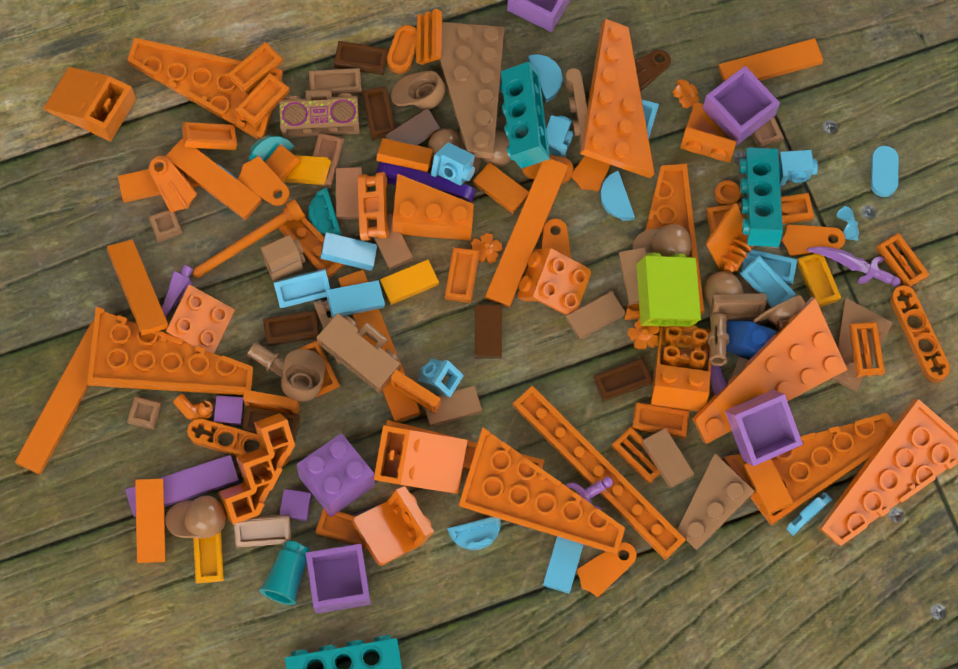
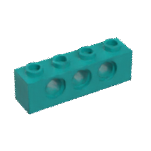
[500,61,550,169]
[739,148,783,247]
[285,635,402,669]

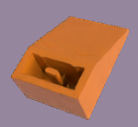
[43,67,136,142]
[651,326,711,412]
[374,425,468,494]

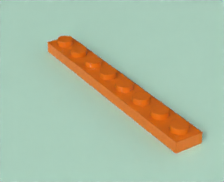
[513,386,686,561]

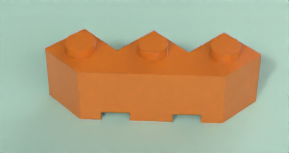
[219,413,295,525]

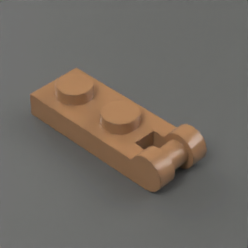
[565,68,587,145]

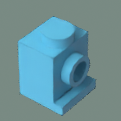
[546,115,574,158]
[431,142,475,186]
[778,150,818,186]
[417,358,464,398]

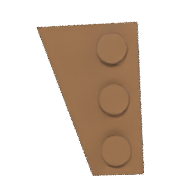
[832,298,893,392]
[677,453,755,551]

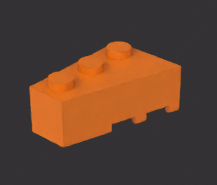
[393,174,474,241]

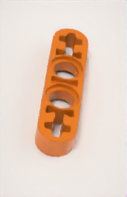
[890,285,950,383]
[187,419,291,467]

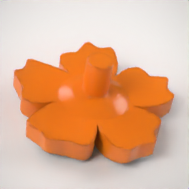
[672,79,700,109]
[471,233,503,264]
[627,318,660,350]

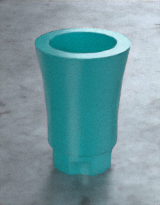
[259,540,310,605]

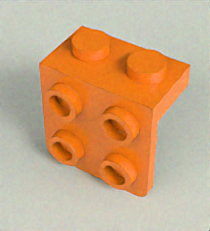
[680,103,737,163]
[517,248,591,316]
[352,486,434,566]

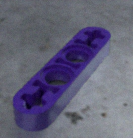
[375,162,475,203]

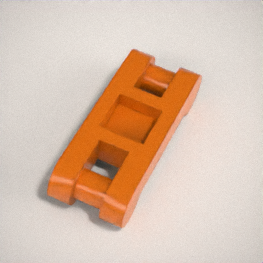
[358,172,389,241]

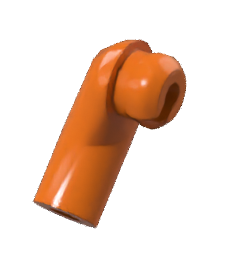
[173,394,213,420]

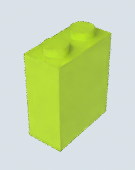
[636,253,701,327]

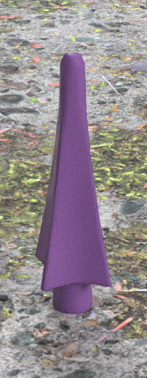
[162,265,193,319]

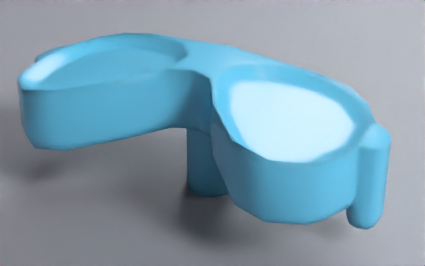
[837,206,859,241]

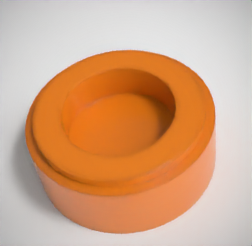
[714,180,741,206]

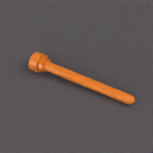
[192,199,306,278]

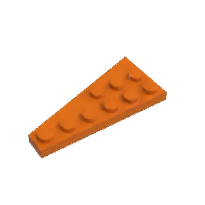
[580,19,655,178]
[127,37,283,140]
[624,164,704,320]
[692,297,847,444]
[87,307,253,395]
[817,399,958,546]
[722,413,895,526]
[458,428,625,555]

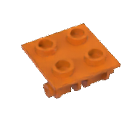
[706,203,754,273]
[165,285,235,353]

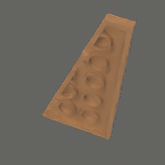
[439,22,504,159]

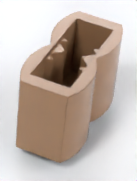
[260,234,306,281]

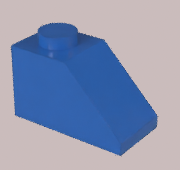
[726,321,776,360]

